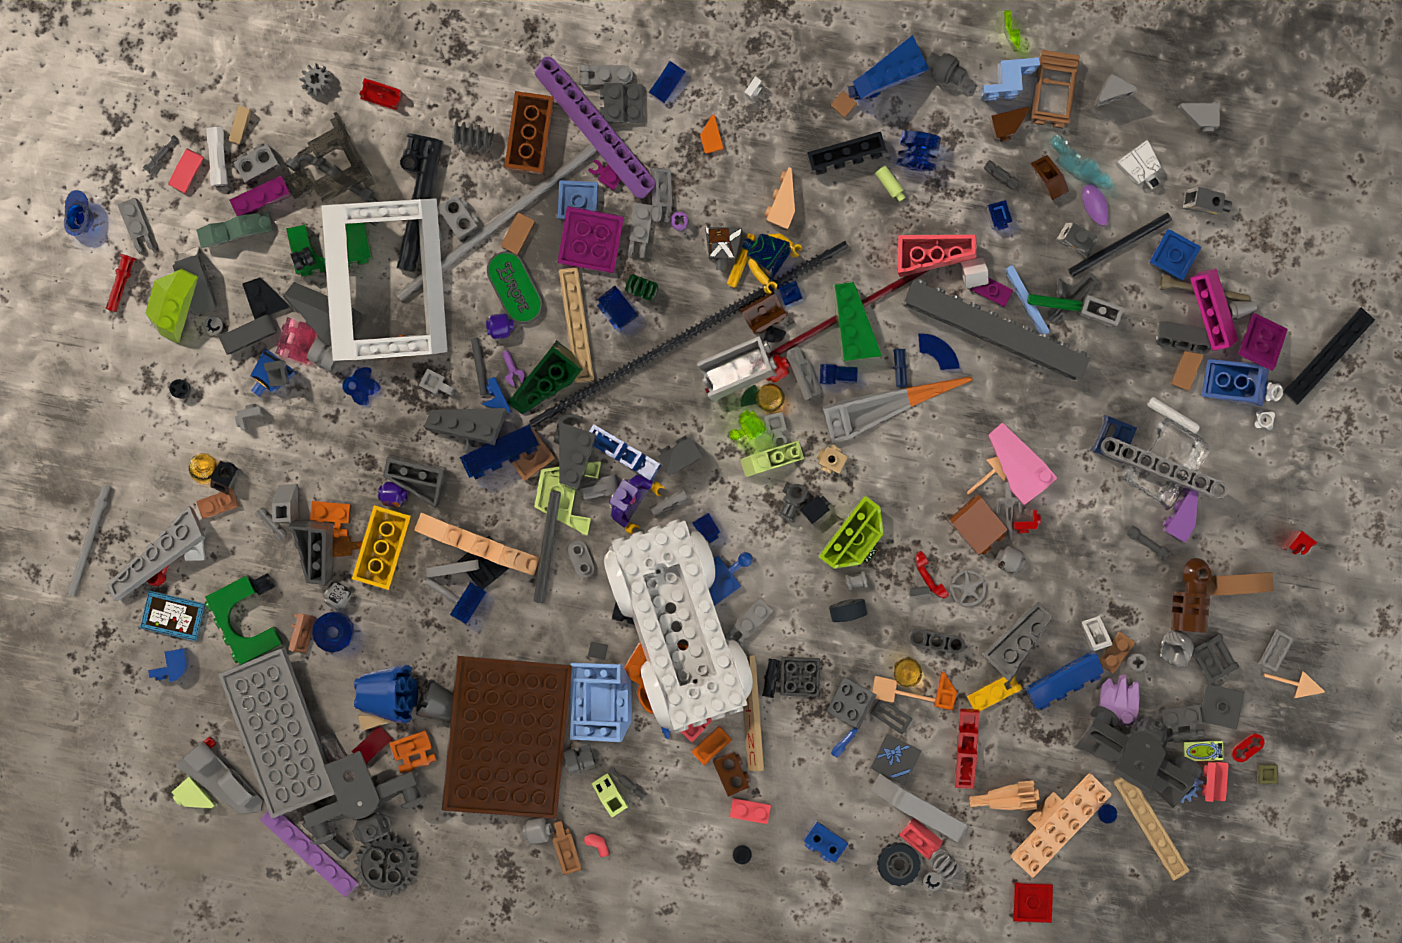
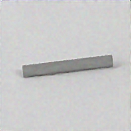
[424,577,476,615]

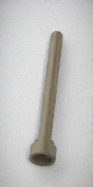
[1159,274,1251,301]

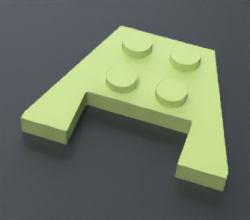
[534,461,601,535]

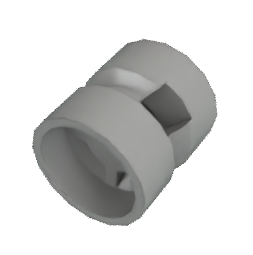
[306,338,338,371]

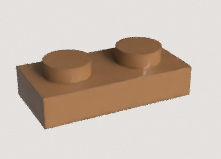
[1099,631,1136,674]

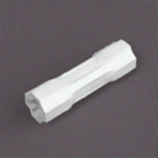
[206,127,228,187]

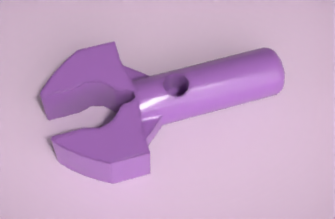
[502,350,525,386]

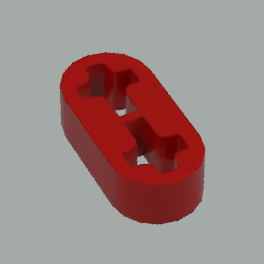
[1230,733,1265,762]

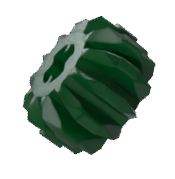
[625,274,658,301]

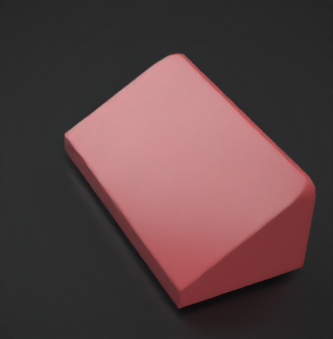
[899,818,943,860]

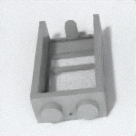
[697,336,777,402]

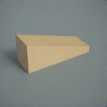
[228,105,252,145]
[358,715,392,730]

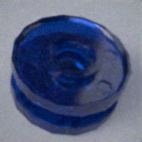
[312,611,355,653]

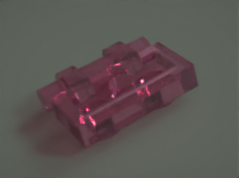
[275,317,317,364]

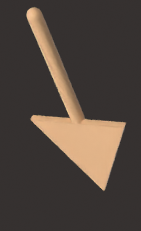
[967,457,1006,495]
[1264,671,1325,698]

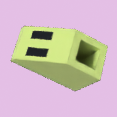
[591,773,628,818]

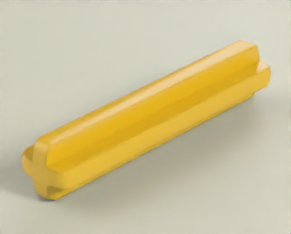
[727,233,757,288]

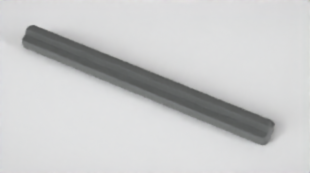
[534,490,561,603]

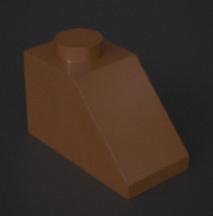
[989,106,1029,142]
[1030,155,1069,200]

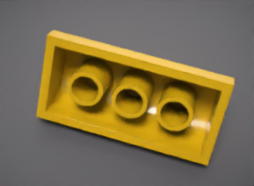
[352,505,411,590]

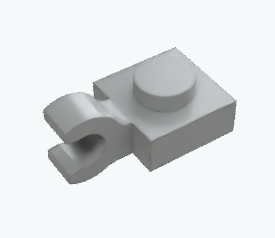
[419,369,455,396]

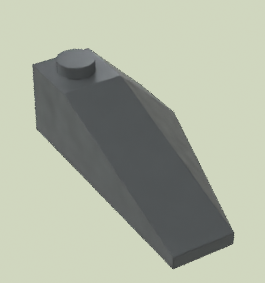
[283,282,361,348]

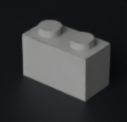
[1078,295,1124,328]

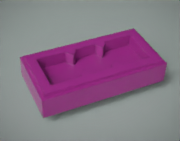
[970,277,1013,307]

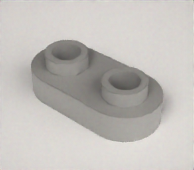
[568,540,594,578]

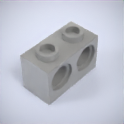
[234,143,281,185]
[437,194,479,240]

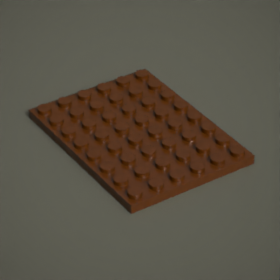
[442,655,572,819]

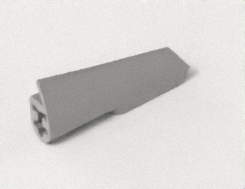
[176,741,263,814]

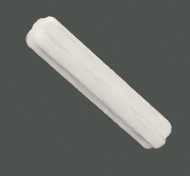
[1148,397,1200,434]

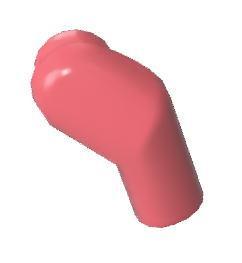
[584,834,609,857]

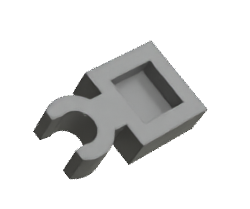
[764,411,787,446]

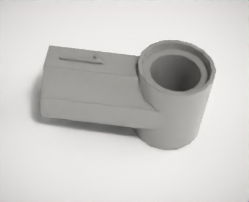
[581,474,619,500]

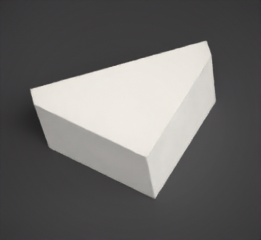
[1081,616,1112,651]

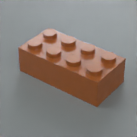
[504,91,554,175]

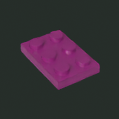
[1238,312,1288,371]

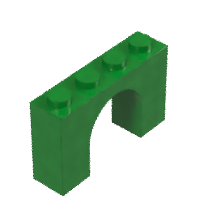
[286,222,373,277]
[205,575,284,665]

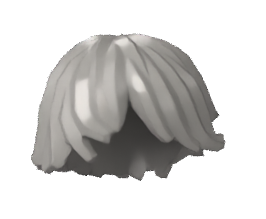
[1160,630,1194,667]

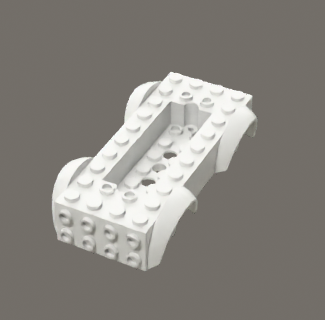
[604,519,753,733]

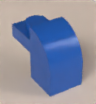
[148,648,189,682]

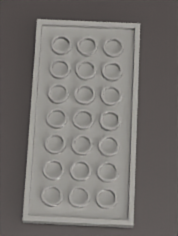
[218,648,335,819]

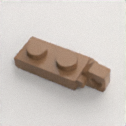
[552,820,582,875]

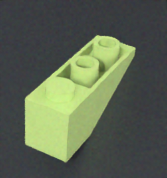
[740,441,804,477]

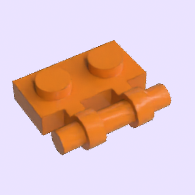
[310,501,351,538]
[389,730,437,773]

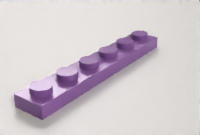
[260,811,359,897]

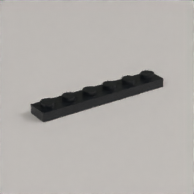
[1283,307,1375,405]

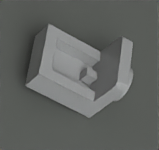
[235,404,264,430]

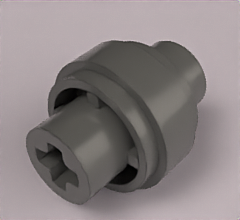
[926,53,967,86]

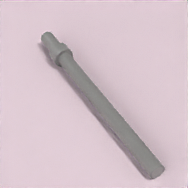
[67,484,110,596]

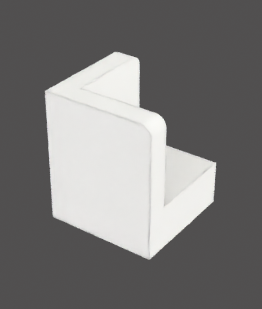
[961,258,988,289]

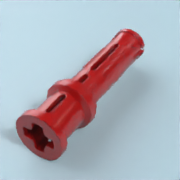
[105,253,137,312]

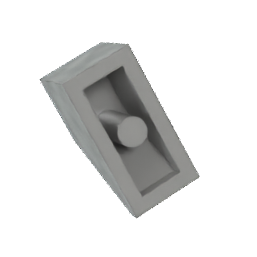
[1178,103,1220,132]

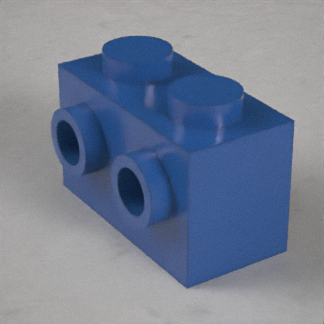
[803,820,848,863]

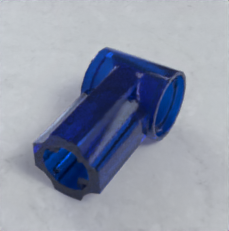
[819,364,858,384]

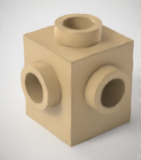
[817,445,848,474]

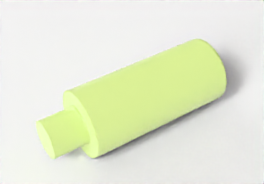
[875,165,906,202]

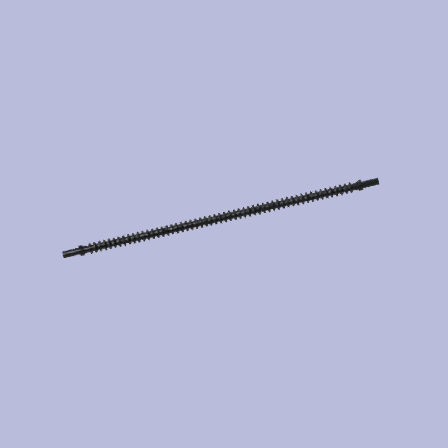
[529,241,848,427]

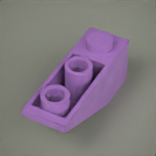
[1163,481,1199,543]

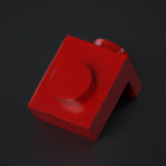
[1012,510,1041,533]

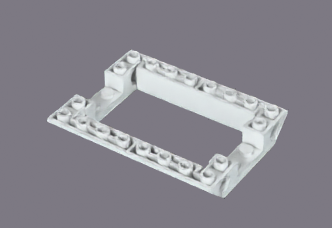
[321,199,447,361]

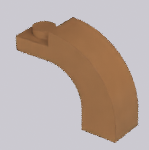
[1206,572,1274,595]

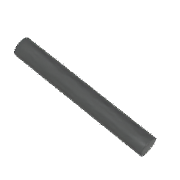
[471,337,488,395]

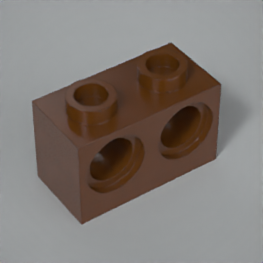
[713,751,751,797]

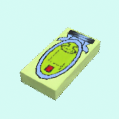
[1183,740,1223,761]

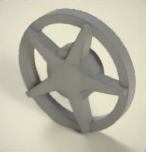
[950,570,986,606]

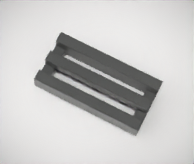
[870,700,913,734]

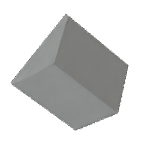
[1094,74,1137,107]

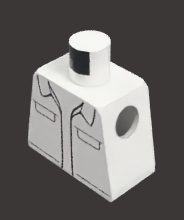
[1115,140,1161,189]

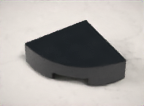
[763,326,786,343]

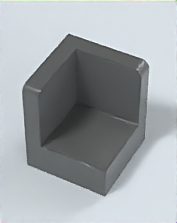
[264,360,289,387]

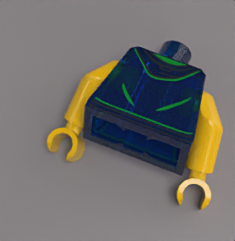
[742,233,802,294]

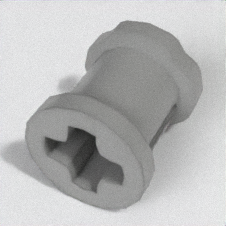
[845,571,868,591]
[1127,653,1147,671]

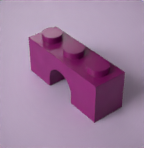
[229,175,293,216]

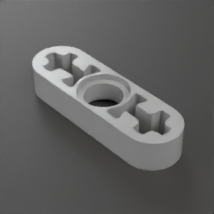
[425,560,479,578]

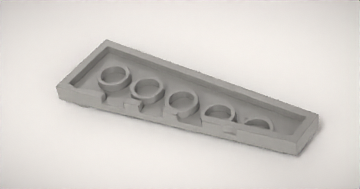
[107,506,206,602]

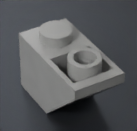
[272,484,299,523]

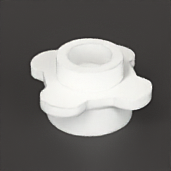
[1265,382,1283,401]
[1254,410,1275,430]

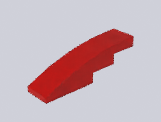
[955,708,980,789]

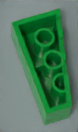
[832,281,882,361]

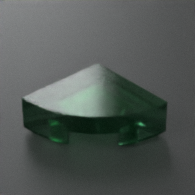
[740,385,760,407]

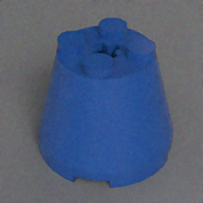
[354,665,418,723]

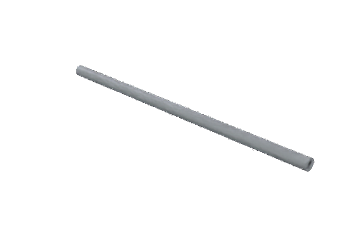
[396,144,597,301]

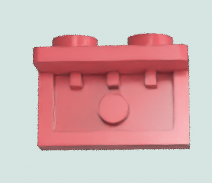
[1202,761,1229,802]

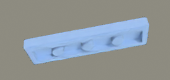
[1004,265,1050,335]

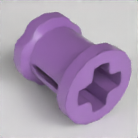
[671,212,688,231]

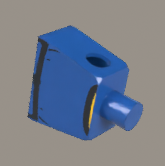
[250,349,296,397]

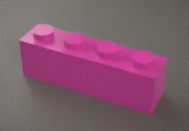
[1190,268,1239,351]

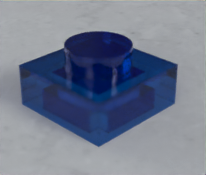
[778,280,803,306]

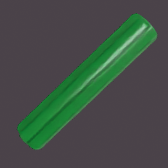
[1027,294,1083,312]

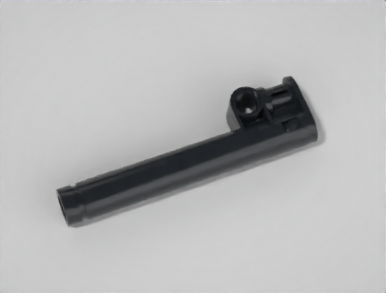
[396,133,444,272]

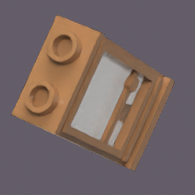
[1029,50,1080,128]

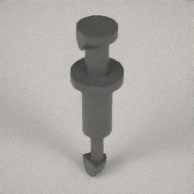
[143,135,177,174]
[609,767,647,801]

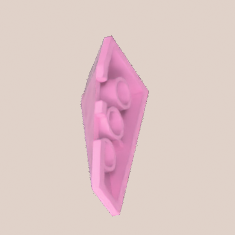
[988,423,1057,506]

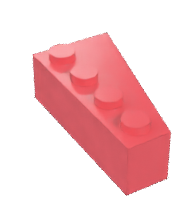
[898,235,977,277]

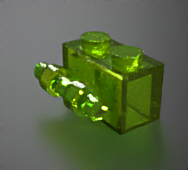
[729,410,766,441]

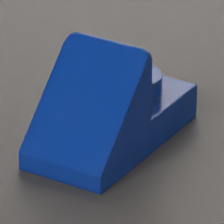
[482,377,512,414]

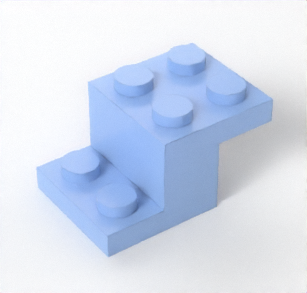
[980,58,1040,102]

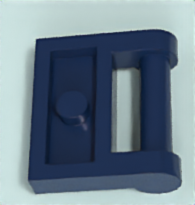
[1090,415,1137,463]

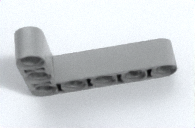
[871,773,969,842]

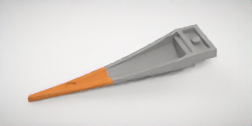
[823,377,972,443]

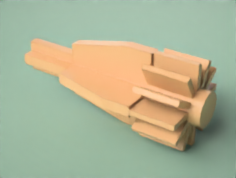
[969,780,1040,811]

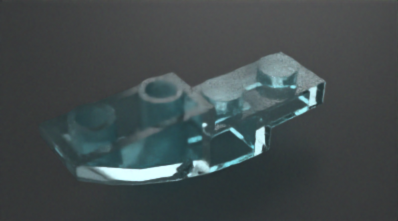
[1048,134,1113,190]

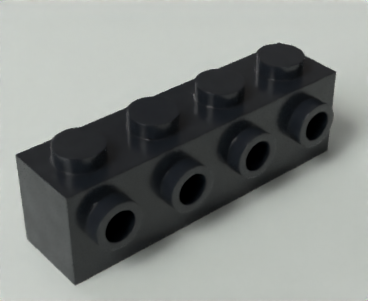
[806,131,886,175]

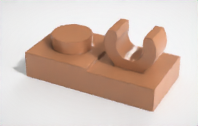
[196,488,239,519]
[288,613,316,654]

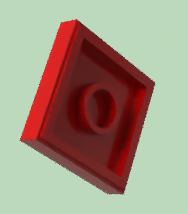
[1013,882,1053,923]

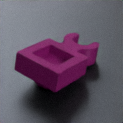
[588,160,621,191]

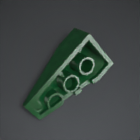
[507,340,583,414]

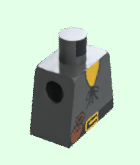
[1183,187,1232,215]

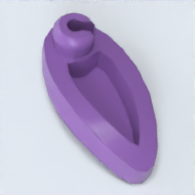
[1082,184,1108,225]

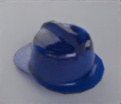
[64,190,94,236]

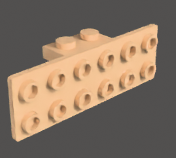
[1010,773,1112,878]

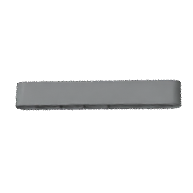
[1100,437,1228,500]

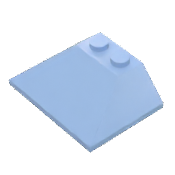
[570,663,632,742]

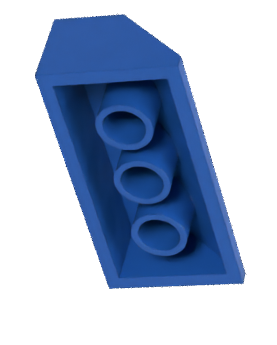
[1024,651,1104,710]

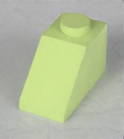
[172,776,218,808]

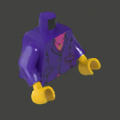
[609,475,665,535]

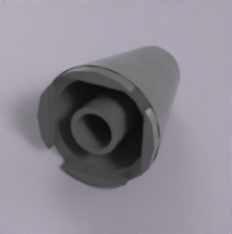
[416,679,453,721]

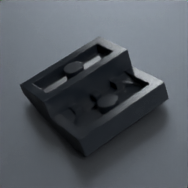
[457,536,509,591]

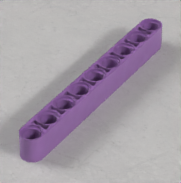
[534,57,655,198]

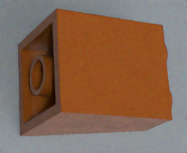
[947,495,1008,555]

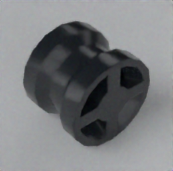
[169,379,191,399]
[251,573,275,596]

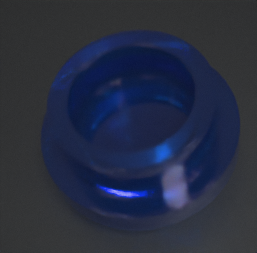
[1098,804,1117,824]

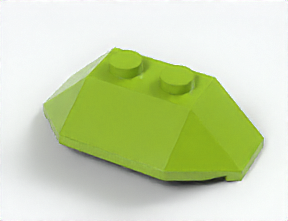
[145,268,199,343]
[818,496,884,568]

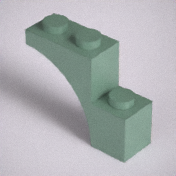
[197,212,273,248]

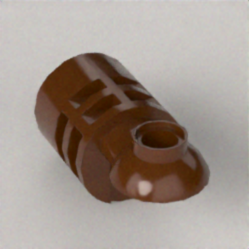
[1170,558,1212,633]

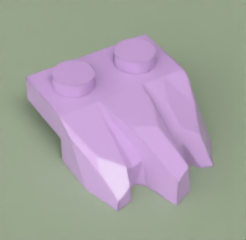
[1099,674,1140,727]

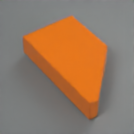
[700,115,723,154]
[934,672,957,711]

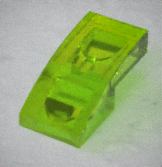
[1002,10,1020,52]

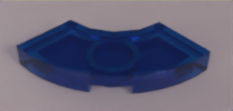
[918,333,960,370]

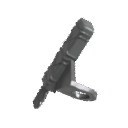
[1047,272,1099,324]

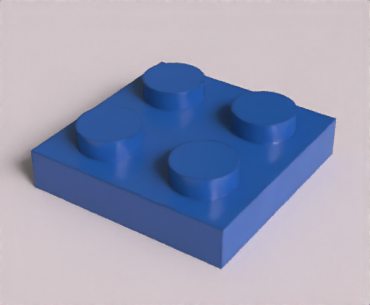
[1148,229,1201,281]

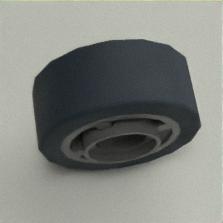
[829,599,868,622]

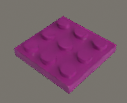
[557,206,624,273]

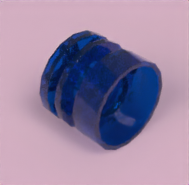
[896,130,941,172]

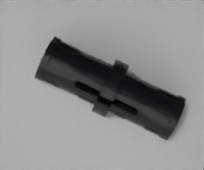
[762,658,781,698]

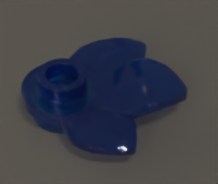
[342,367,381,405]

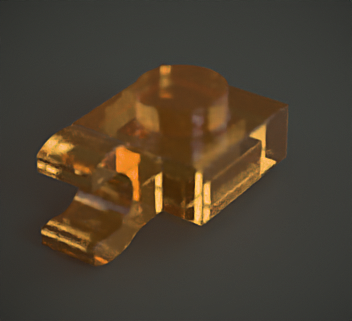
[333,537,363,557]

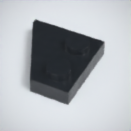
[242,277,290,320]

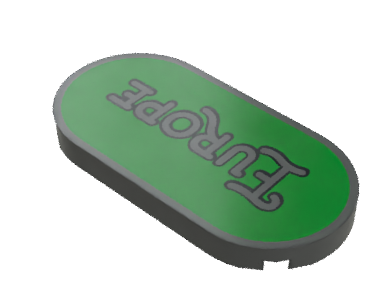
[487,251,543,324]

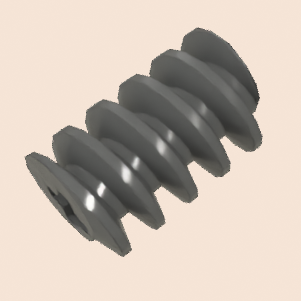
[452,120,494,151]

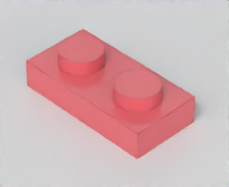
[730,798,771,824]

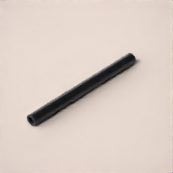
[1068,213,1172,277]

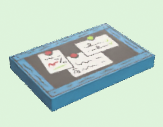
[140,591,205,641]

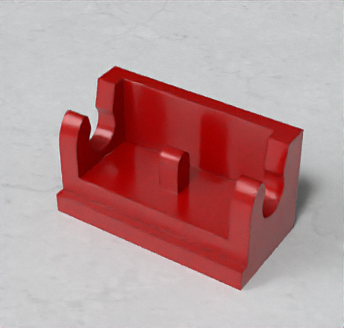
[359,78,403,111]
[1281,531,1317,555]

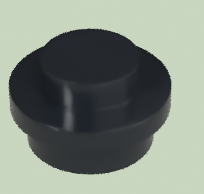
[733,845,752,865]

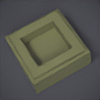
[1257,764,1278,784]

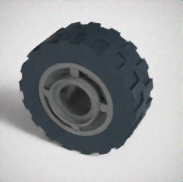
[877,842,921,886]

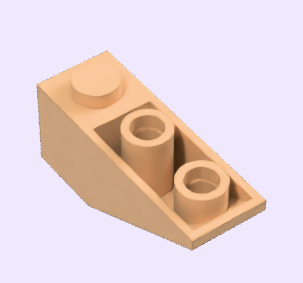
[764,167,795,231]

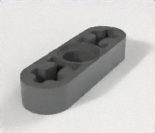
[302,821,351,859]

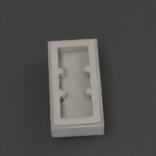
[1259,629,1295,672]

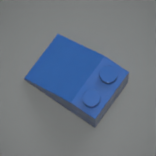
[1201,359,1269,406]

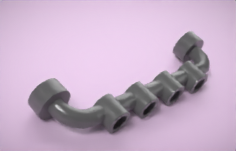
[285,153,379,226]

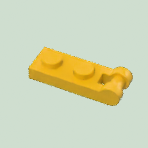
[966,674,1023,711]

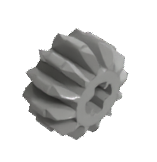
[299,63,333,97]
[929,849,962,881]

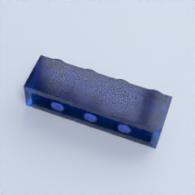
[460,424,540,480]

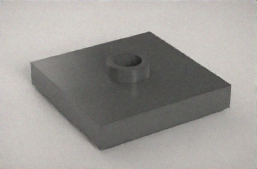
[1201,683,1245,730]

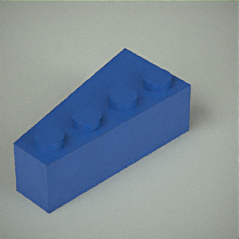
[853,35,929,99]

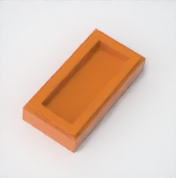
[691,725,732,765]

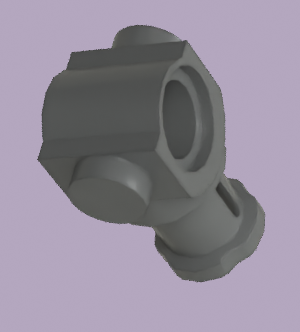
[777,482,811,522]

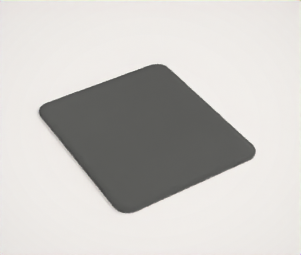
[588,642,608,660]

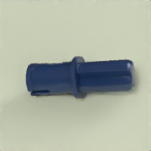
[893,349,908,387]

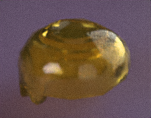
[756,383,785,413]
[188,453,217,484]
[893,657,923,688]

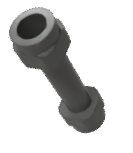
[1126,525,1171,560]

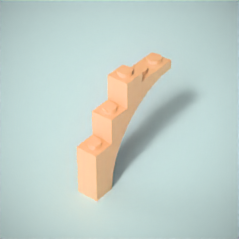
[414,513,540,576]

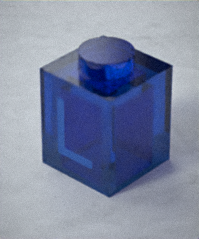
[986,200,1013,231]

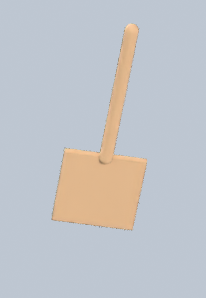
[872,676,936,703]

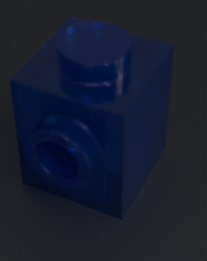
[692,513,720,544]

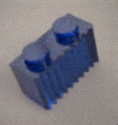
[597,286,639,330]

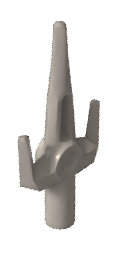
[996,482,1023,539]

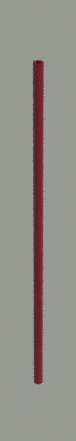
[705,270,930,395]

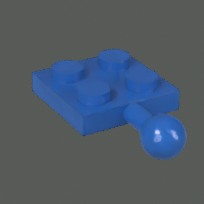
[709,552,753,606]

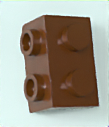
[740,292,787,334]

